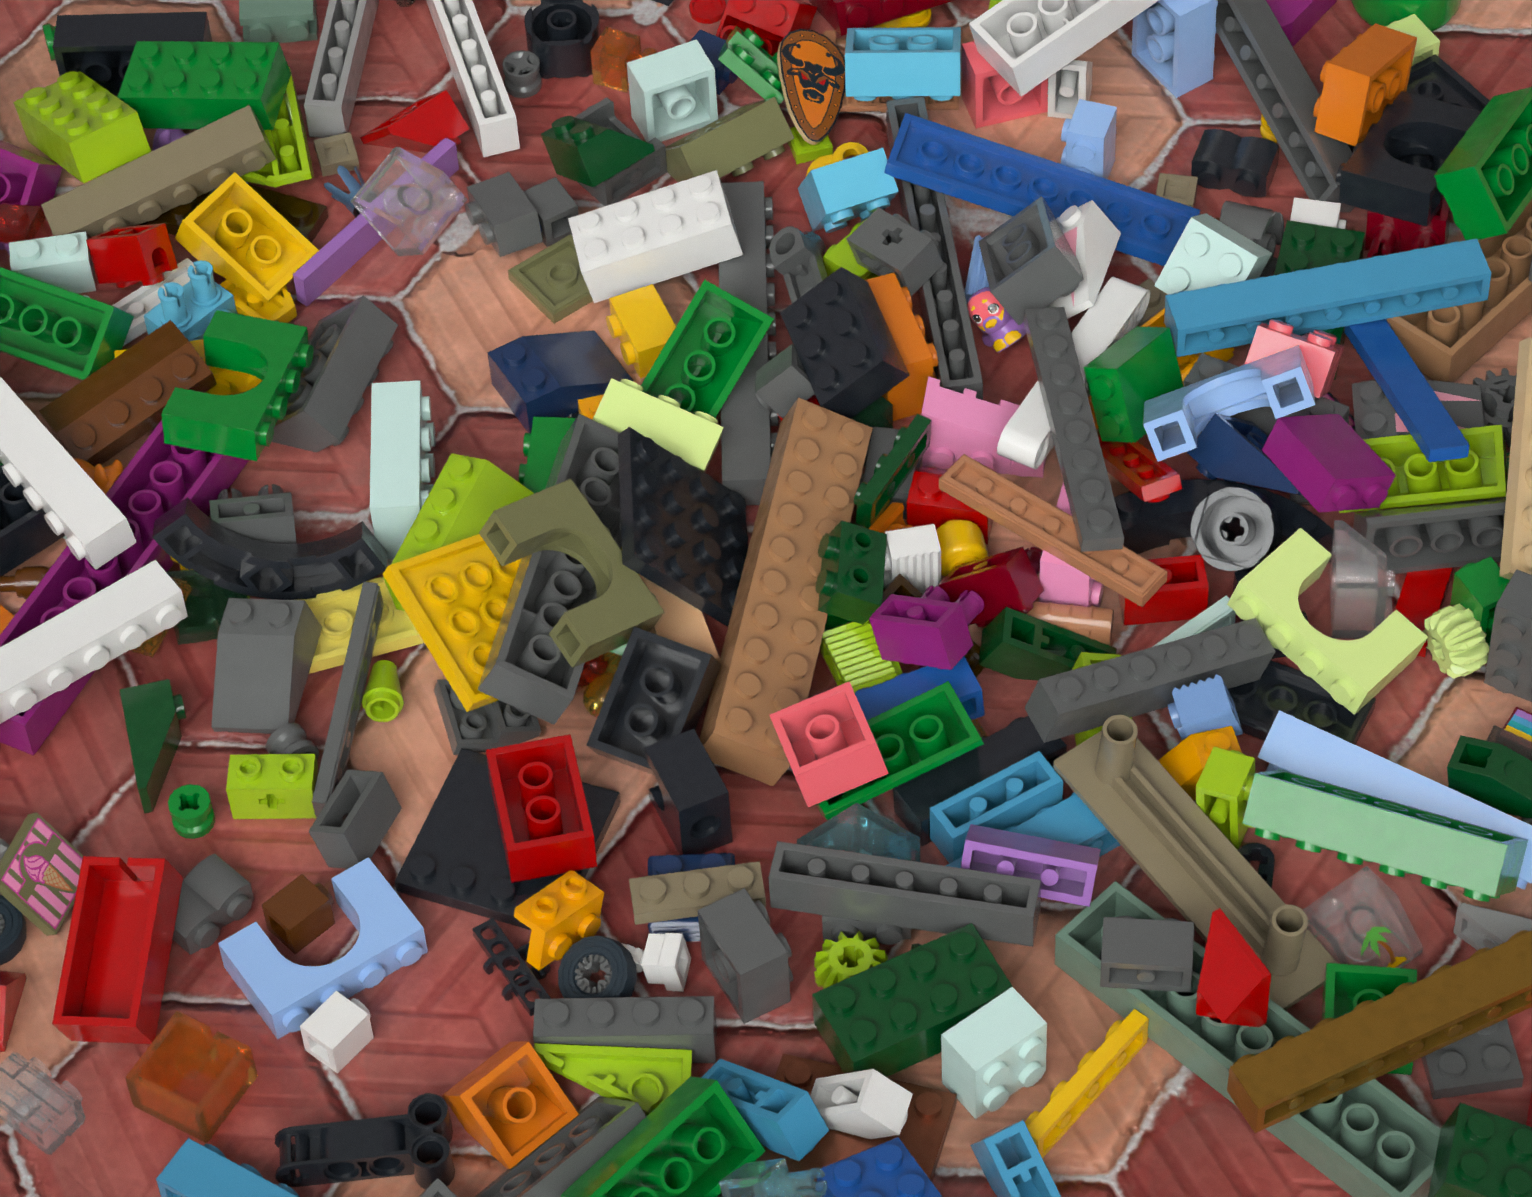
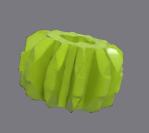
[814,930,888,989]

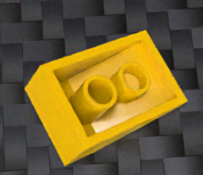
[175,172,319,303]

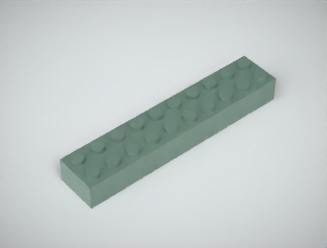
[1055,881,1441,1197]

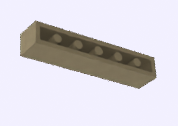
[41,105,276,239]

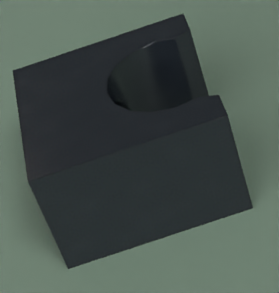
[644,728,733,855]

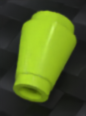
[362,660,404,722]

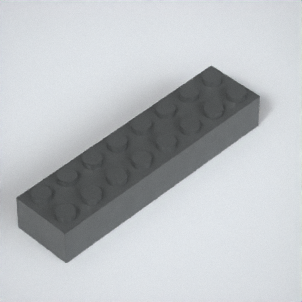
[477,414,622,725]

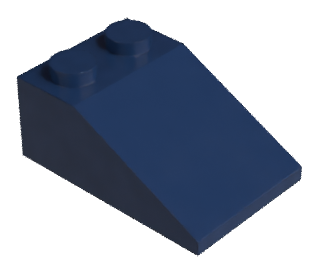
[487,330,633,433]
[1187,413,1302,495]

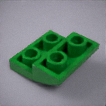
[718,26,784,105]

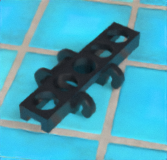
[472,918,551,1016]

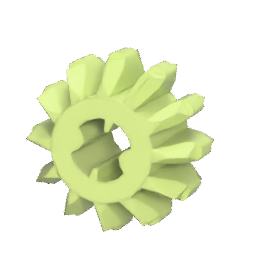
[1423,603,1489,679]

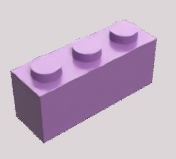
[961,824,1101,907]

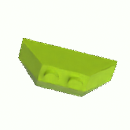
[240,67,314,187]

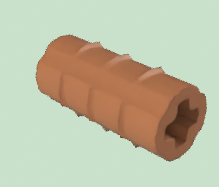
[1028,601,1114,645]

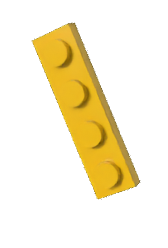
[1025,1009,1149,1159]

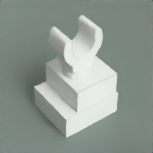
[622,933,691,992]

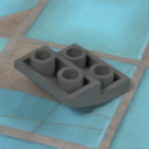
[434,679,541,755]

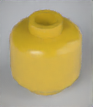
[936,519,988,577]

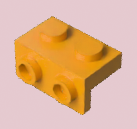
[514,870,604,971]

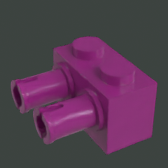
[869,585,984,670]

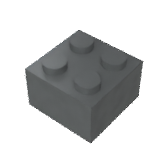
[698,888,794,1024]

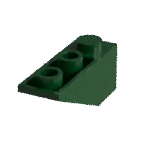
[1447,735,1532,819]

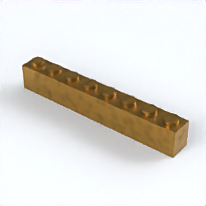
[1227,930,1532,1133]

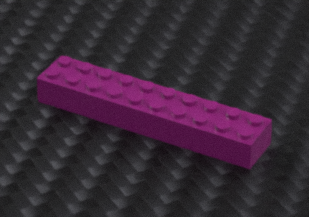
[0,420,249,756]

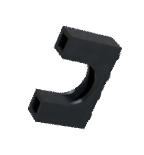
[1336,91,1481,226]

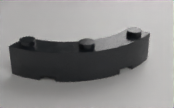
[1114,479,1334,564]
[152,497,387,600]

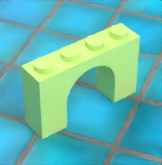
[1227,528,1428,715]

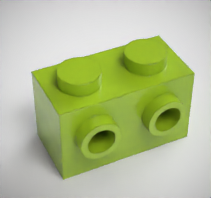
[1196,747,1255,850]

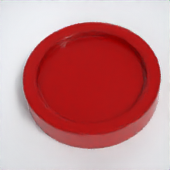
[689,0,726,24]

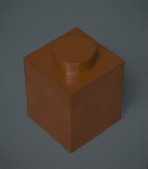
[262,874,335,954]

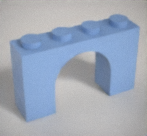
[1143,345,1315,462]
[218,857,428,1040]

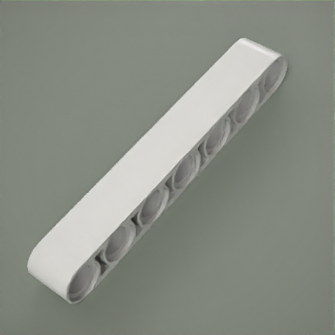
[997,276,1151,469]

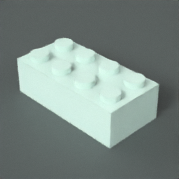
[370,380,436,559]

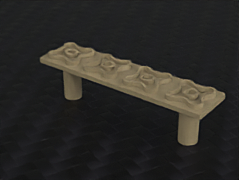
[1053,715,1339,1011]

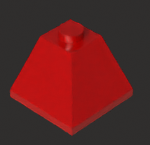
[360,90,470,153]

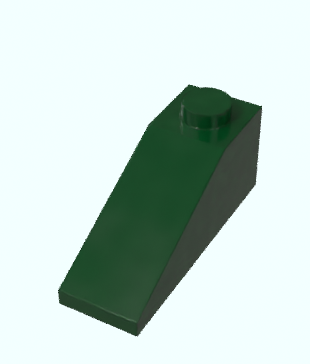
[979,607,1117,681]
[119,679,187,814]

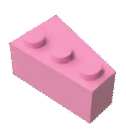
[922,376,1046,478]

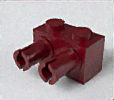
[1365,198,1451,258]
[938,547,1044,627]

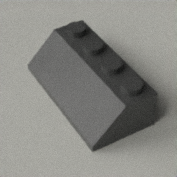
[272,295,398,453]
[1352,497,1506,578]
[475,1096,647,1197]

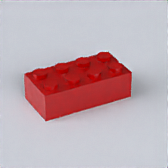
[52,856,183,1044]

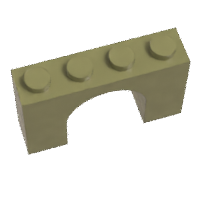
[479,479,664,668]

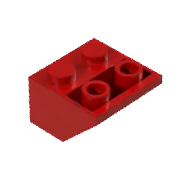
[716,0,818,56]

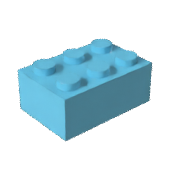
[845,27,961,101]

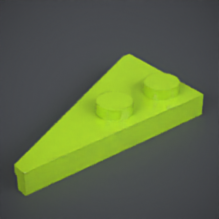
[534,1043,692,1116]

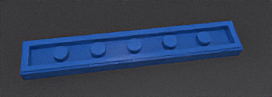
[1344,319,1470,462]

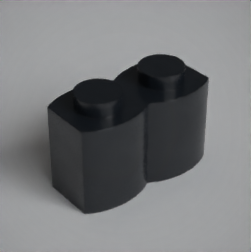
[1191,129,1279,197]

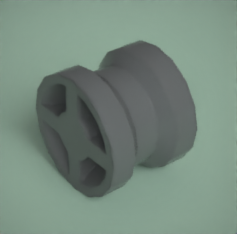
[502,50,542,98]
[266,723,319,760]

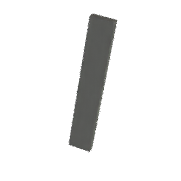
[312,582,384,818]

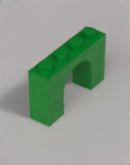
[161,310,314,461]

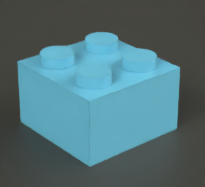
[797,148,899,233]

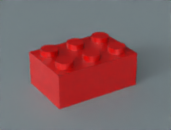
[486,734,597,883]

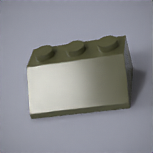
[665,97,794,183]

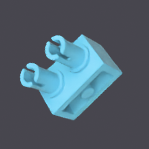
[143,260,237,341]

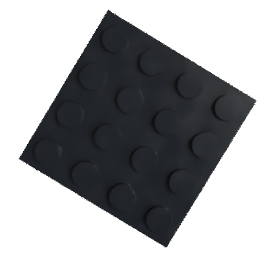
[618,427,748,627]

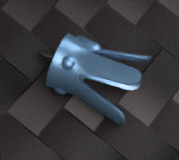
[323,166,378,217]

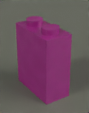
[1262,414,1396,512]

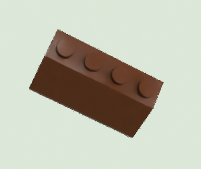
[39,320,217,466]

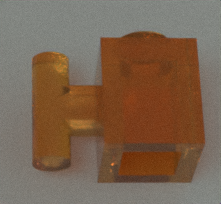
[590,27,657,93]

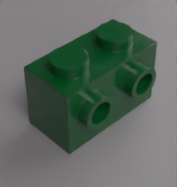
[815,520,887,625]

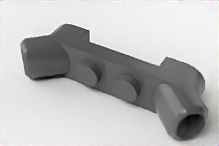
[769,226,828,303]

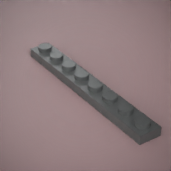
[1023,307,1124,552]

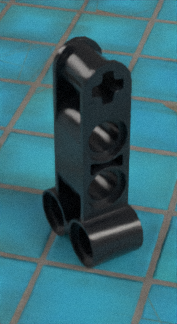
[275,1093,455,1189]

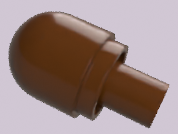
[0,566,50,599]

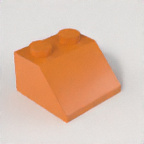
[442,1041,579,1169]

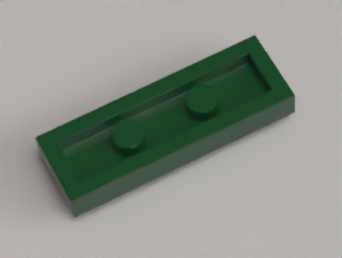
[853,414,932,529]

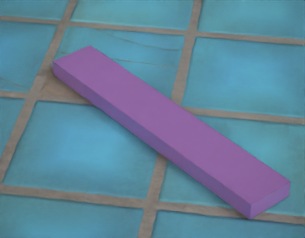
[293,138,459,307]

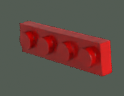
[1098,435,1182,503]

